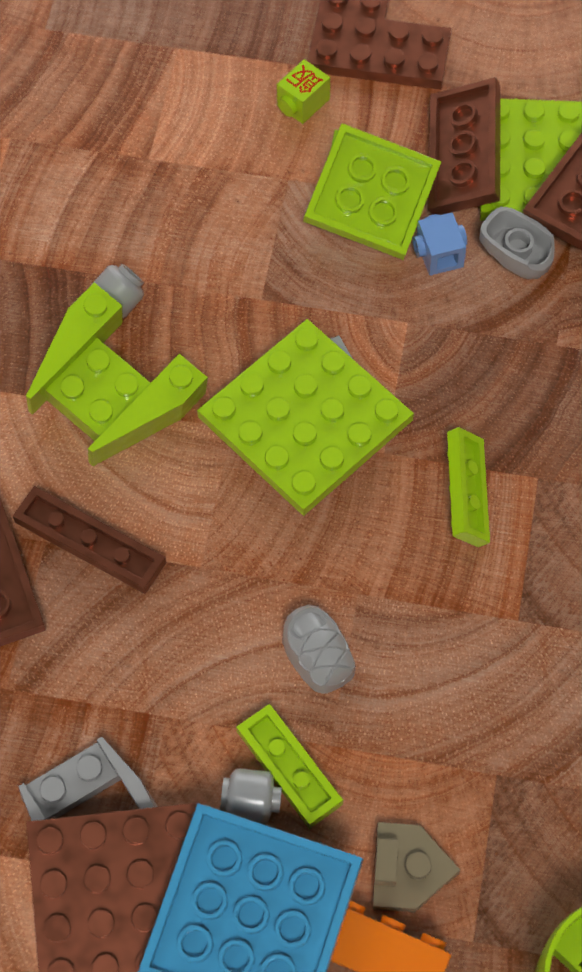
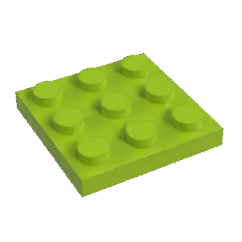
[303,123,442,260]

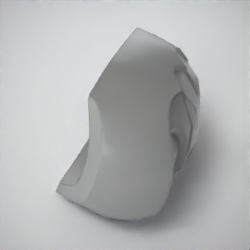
[479,207,555,279]
[282,604,356,694]

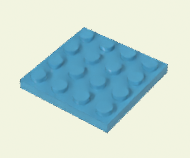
[138,803,363,972]

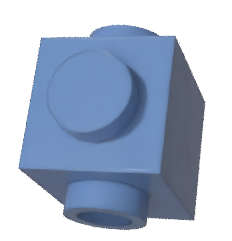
[412,212,467,276]

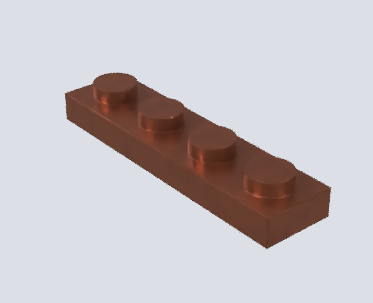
[13,486,166,594]

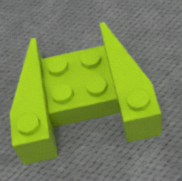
[26,282,208,466]

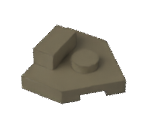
[373,822,460,913]

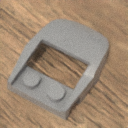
[18,737,158,821]

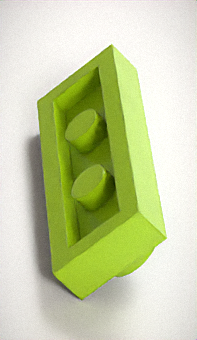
[447,427,490,548]
[236,704,343,829]

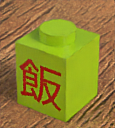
[277,59,330,124]

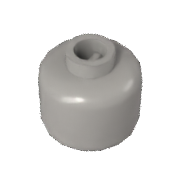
[91,264,144,319]
[220,768,282,825]

